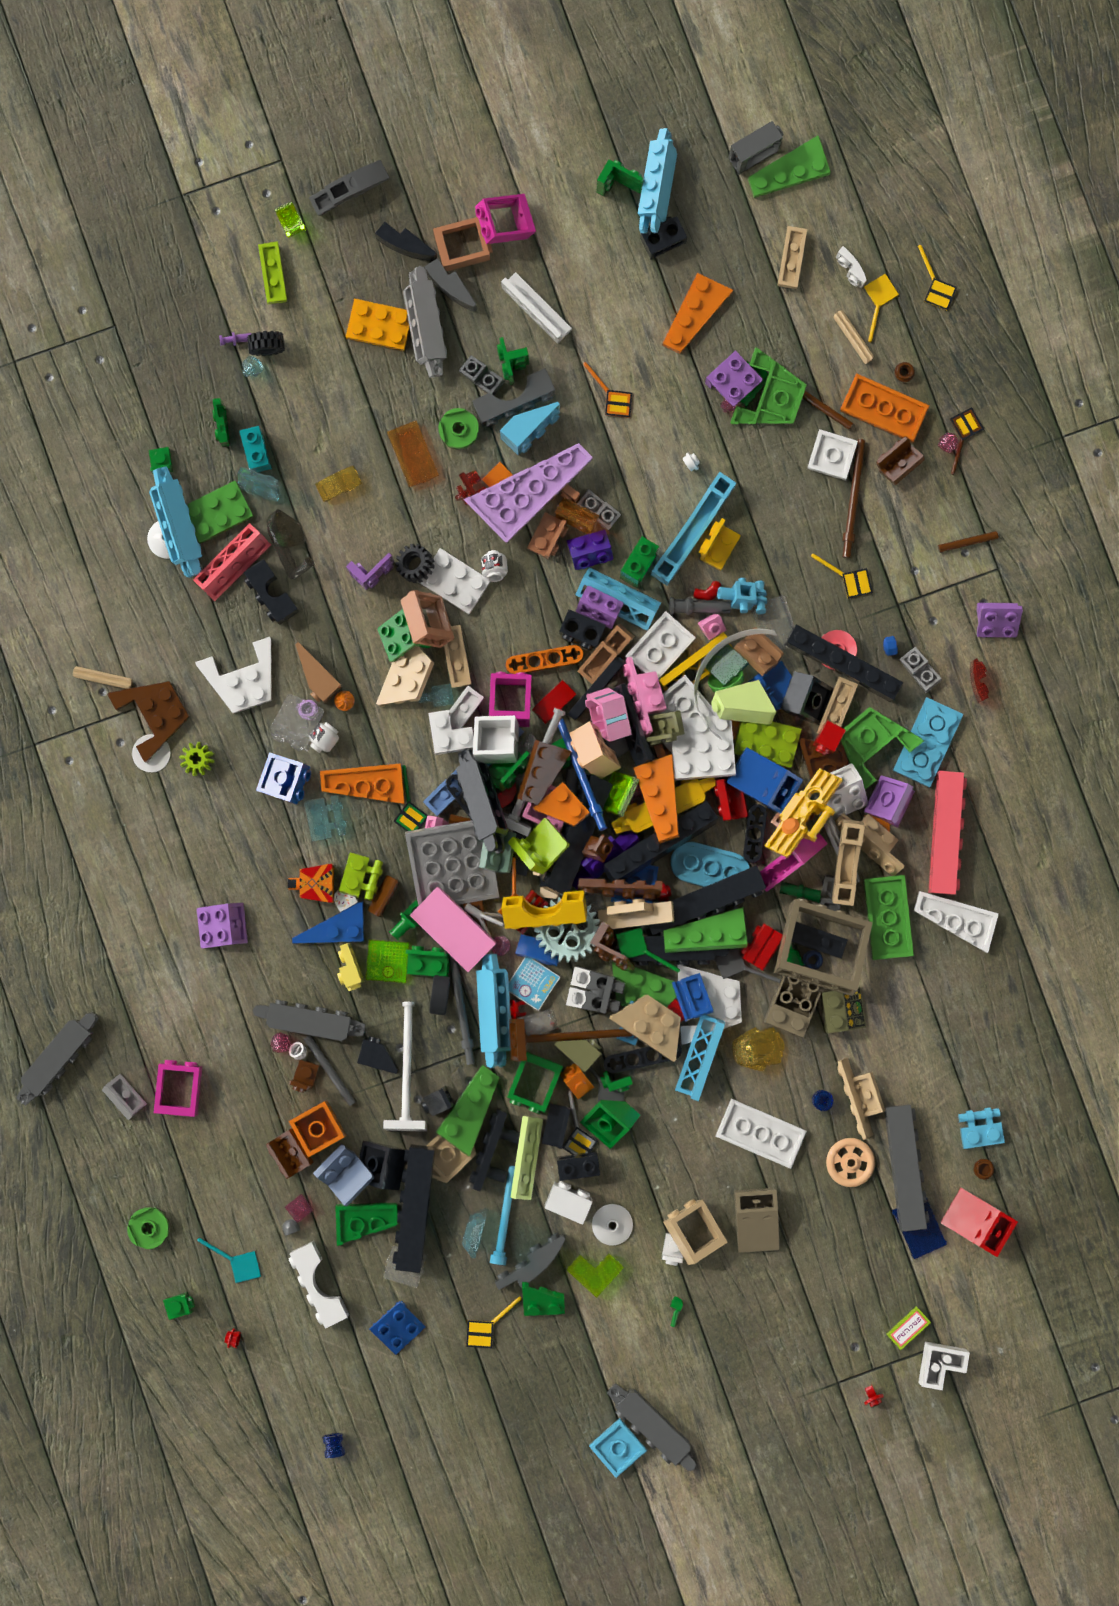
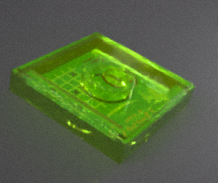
[603,771,639,817]
[365,939,410,983]

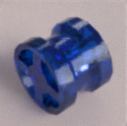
[812,1090,834,1111]

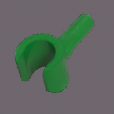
[670,1296,683,1327]

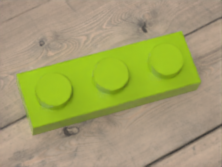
[258,241,287,305]

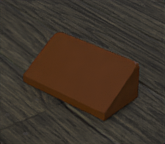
[368,875,400,917]

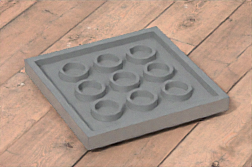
[405,820,499,906]

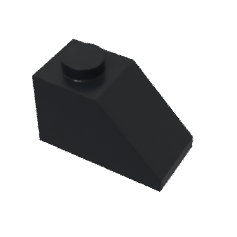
[357,1036,399,1074]

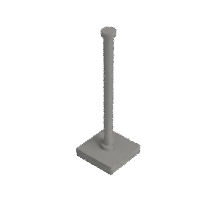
[503,708,566,837]

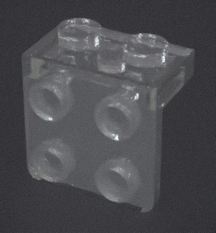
[271,694,324,752]

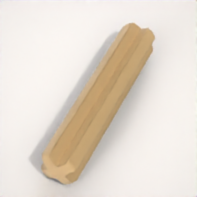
[833,310,874,364]
[73,666,133,689]

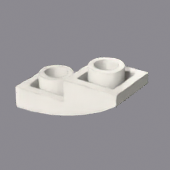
[836,246,866,288]

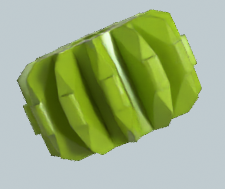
[179,742,215,776]

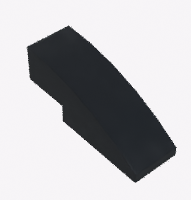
[375,222,437,261]

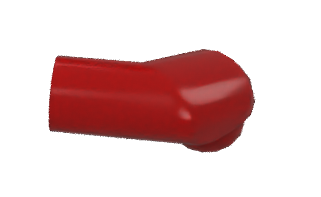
[693,581,722,601]

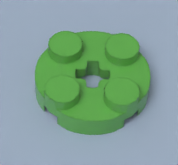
[438,408,479,449]
[127,1207,169,1249]

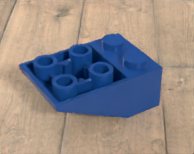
[726,747,803,814]

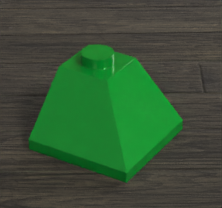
[580,1100,640,1149]

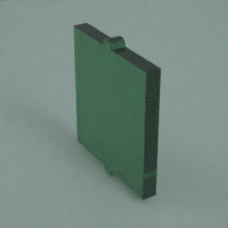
[705,644,749,686]

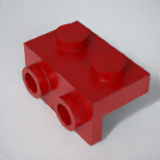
[715,779,748,821]

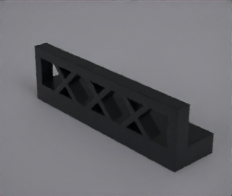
[612,683,656,767]

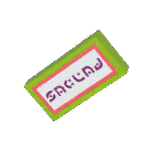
[886,1306,931,1350]

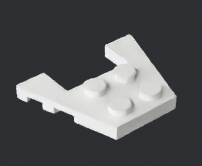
[195,637,272,714]
[677,965,742,1045]

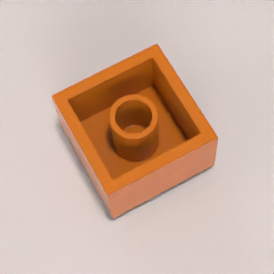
[289,1100,347,1157]

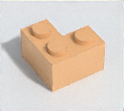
[569,721,621,779]

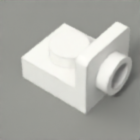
[662,1233,686,1266]

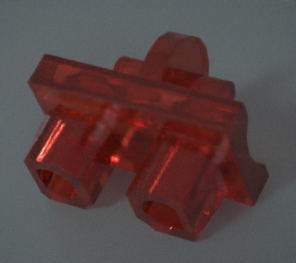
[455,470,486,505]

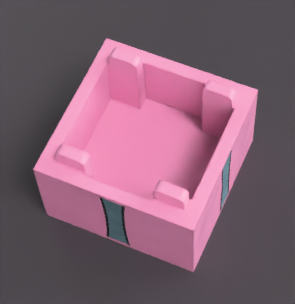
[585,688,632,742]

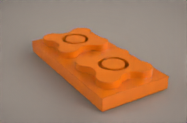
[840,373,930,443]

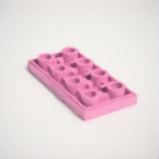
[410,886,497,972]

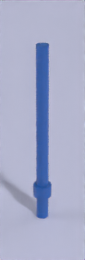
[558,719,607,831]

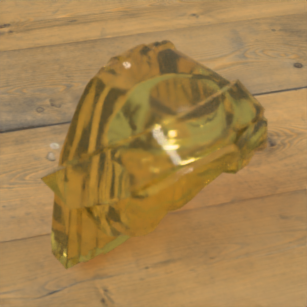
[732,1027,784,1071]

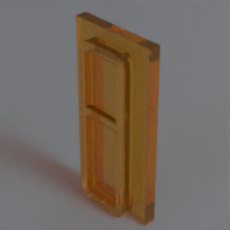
[387,420,439,488]

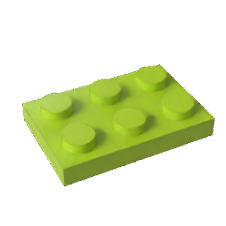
[734,721,802,768]

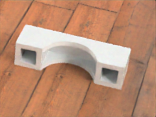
[289,1241,349,1329]

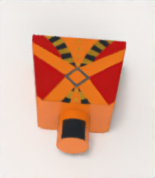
[288,864,334,903]

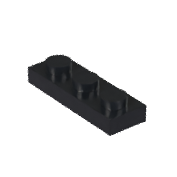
[791,922,848,959]

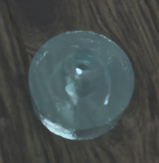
[242,356,263,377]

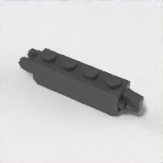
[253,999,366,1041]
[16,1012,98,1106]
[607,1383,696,1472]

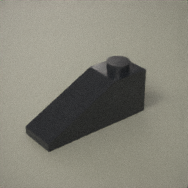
[422,1086,455,1116]

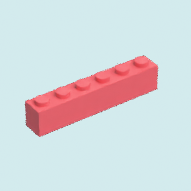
[928,771,967,895]

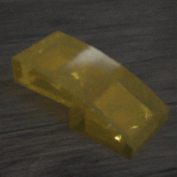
[315,465,362,502]

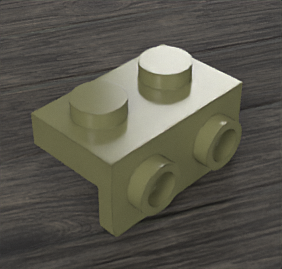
[646,710,685,745]

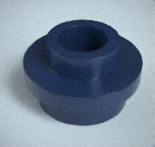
[802,950,823,970]

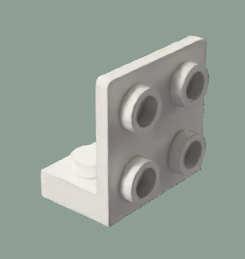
[827,763,868,820]

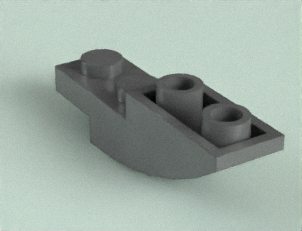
[309,160,390,216]
[495,1233,565,1290]

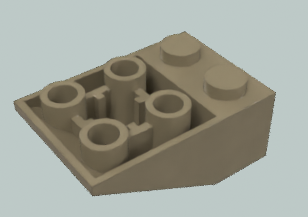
[763,975,823,1038]
[734,1188,779,1253]

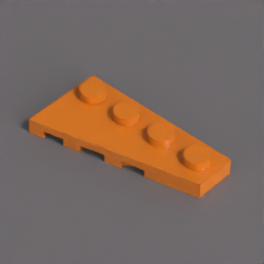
[320,763,405,804]

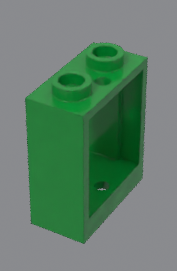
[620,536,659,588]
[507,1051,563,1114]

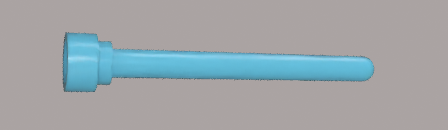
[490,1166,515,1265]

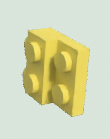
[337,943,365,991]

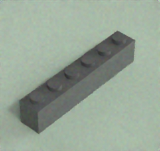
[884,1104,929,1232]

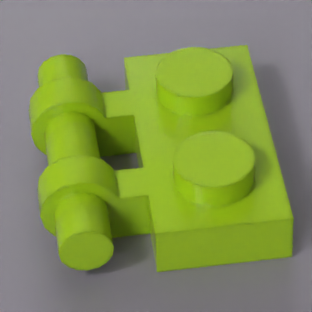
[338,852,383,901]

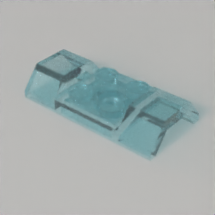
[462,1208,489,1258]

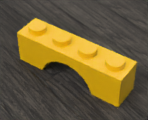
[501,891,587,929]

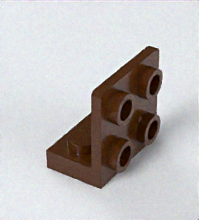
[590,922,635,971]

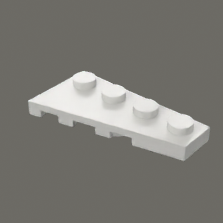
[914,891,998,953]

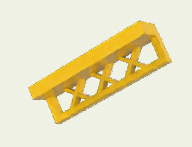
[659,632,737,691]

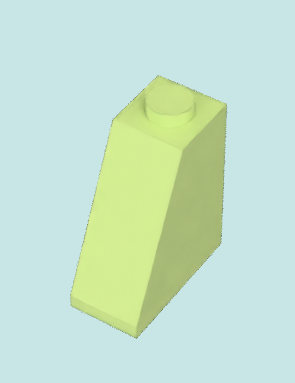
[711,680,776,724]

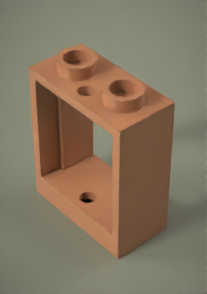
[433,217,493,272]
[400,590,455,648]

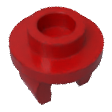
[510,1000,526,1019]
[864,1385,884,1408]

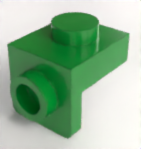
[600,1071,633,1093]

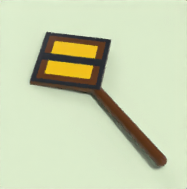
[950,407,984,475]

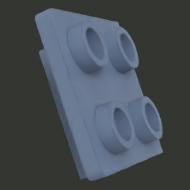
[313,1144,374,1206]

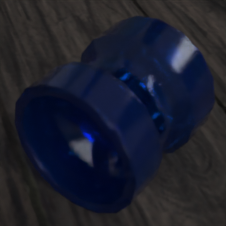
[322,1433,345,1458]

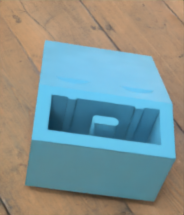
[500,402,560,455]

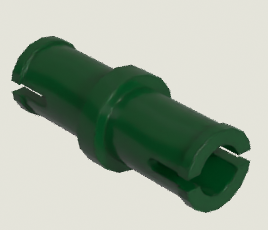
[779,881,822,903]

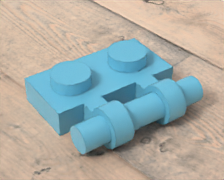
[958,1107,1005,1149]

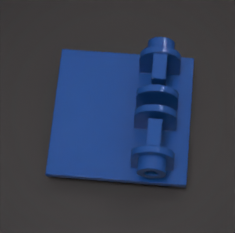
[748,660,792,711]
[369,1301,426,1355]

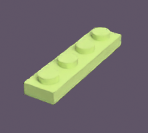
[510,1116,543,1200]

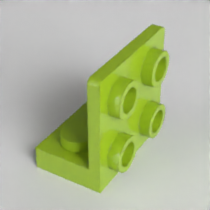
[508,818,569,875]

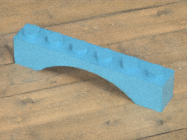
[651,472,736,586]

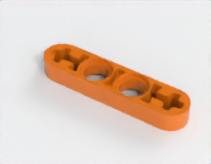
[506,645,583,674]

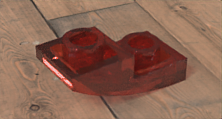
[970,658,989,703]

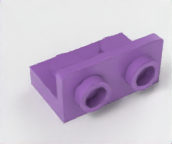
[576,586,623,629]

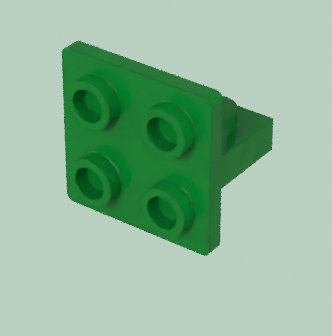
[497,337,529,385]

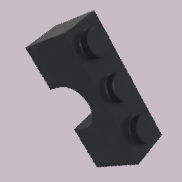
[244,559,299,625]

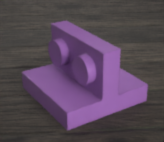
[864,775,915,828]

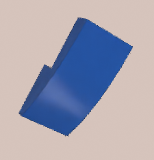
[515,934,559,966]

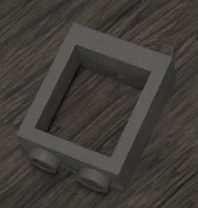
[729,121,783,175]

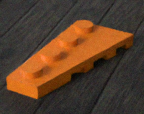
[662,273,733,354]
[634,754,679,843]

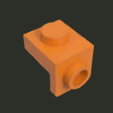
[560,1063,594,1099]

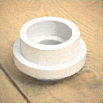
[683,452,700,471]

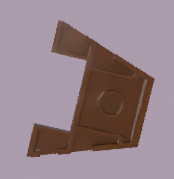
[107,681,189,763]

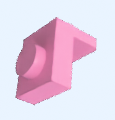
[698,613,727,640]

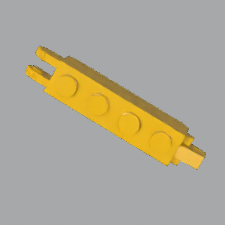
[611,778,716,834]

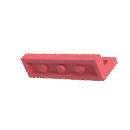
[193,523,271,601]

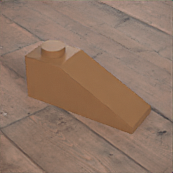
[295,642,342,704]

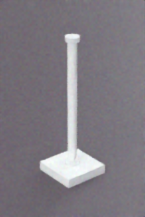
[383,1002,427,1131]

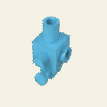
[717,578,767,614]

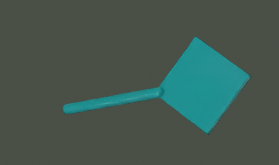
[197,1238,261,1283]

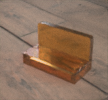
[555,497,600,534]

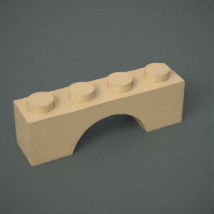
[832,819,865,906]

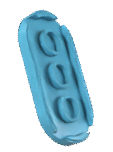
[670,842,750,887]

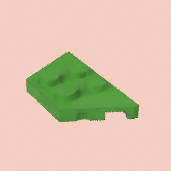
[612,961,676,1007]

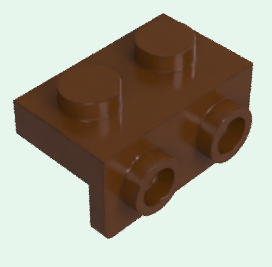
[876,436,925,485]
[266,1128,314,1179]

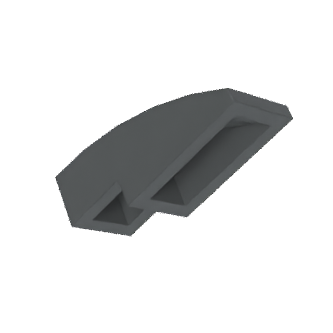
[424,259,477,312]

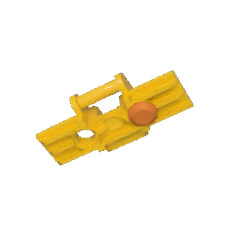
[765,768,843,858]

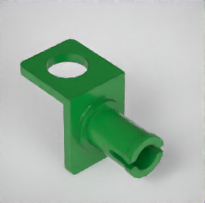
[389,899,419,941]

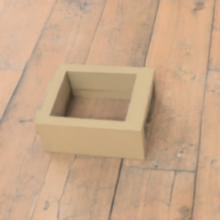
[663,1199,728,1265]

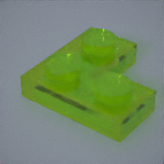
[566,1253,624,1298]

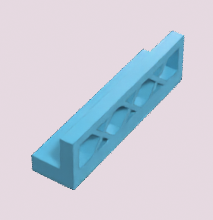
[575,567,661,630]
[675,1015,725,1101]

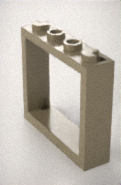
[774,899,873,996]

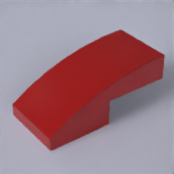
[532,680,577,724]

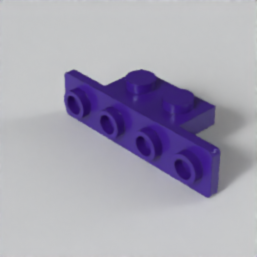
[572,830,640,891]

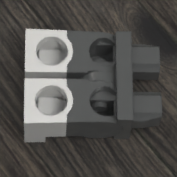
[566,966,626,1014]

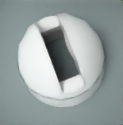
[289,1042,307,1060]

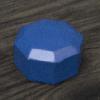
[883,636,898,656]

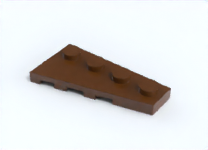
[578,878,663,901]

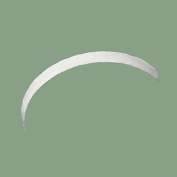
[694,629,777,740]

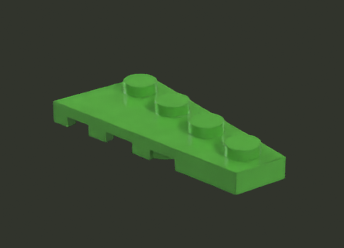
[748,136,830,198]
[663,907,747,953]
[435,1065,500,1157]

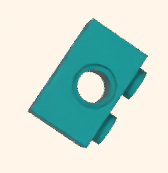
[240,426,272,474]

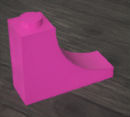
[760,833,828,892]

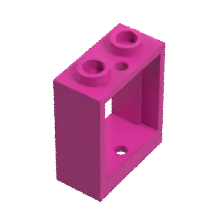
[475,194,536,244]
[489,672,531,727]
[154,1060,202,1117]

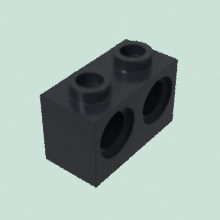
[640,216,687,260]
[559,609,606,651]
[557,1151,600,1181]

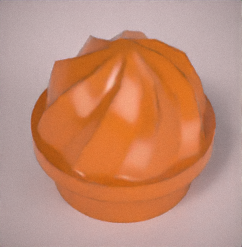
[334,691,355,711]

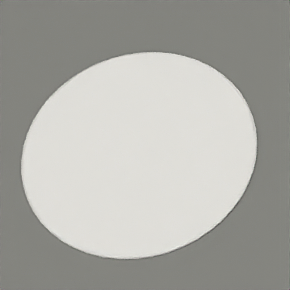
[132,734,170,772]

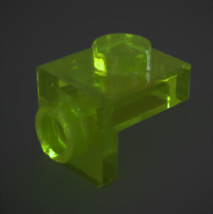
[275,201,306,238]

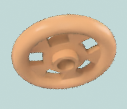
[826,1138,875,1187]

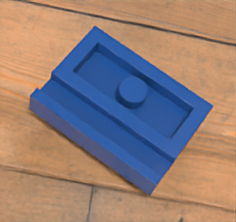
[672,973,713,1022]

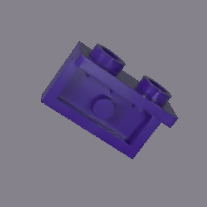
[567,530,613,570]

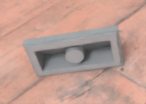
[102,1074,147,1120]

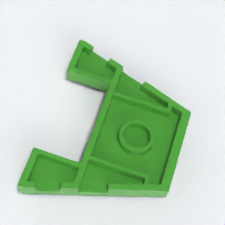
[730,347,807,424]
[841,707,924,790]

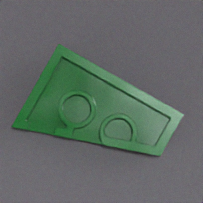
[335,1203,398,1246]

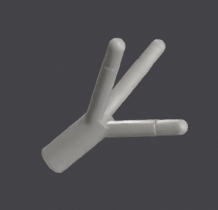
[464,903,504,936]

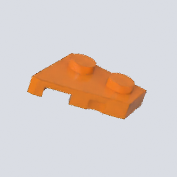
[533,782,590,827]

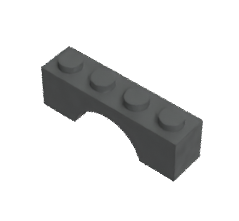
[472,368,555,427]

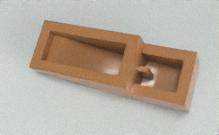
[577,624,635,684]

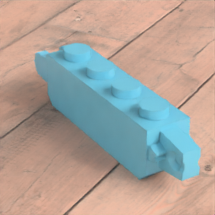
[638,128,677,233]
[149,467,202,578]
[476,954,511,1068]

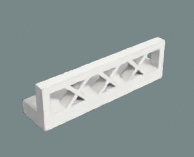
[501,272,572,344]

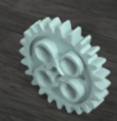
[534,897,600,963]

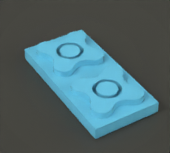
[893,697,963,788]

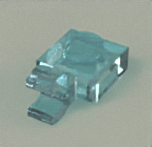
[419,684,454,707]

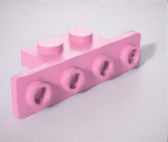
[622,657,667,738]

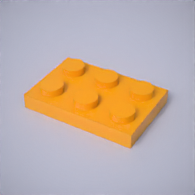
[346,298,410,352]

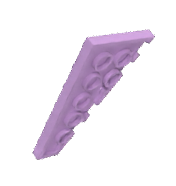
[464,443,593,544]

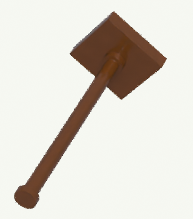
[509,1019,637,1061]

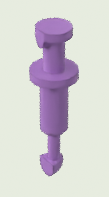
[219,332,251,346]

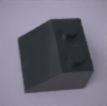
[780,671,834,726]
[359,1140,405,1191]

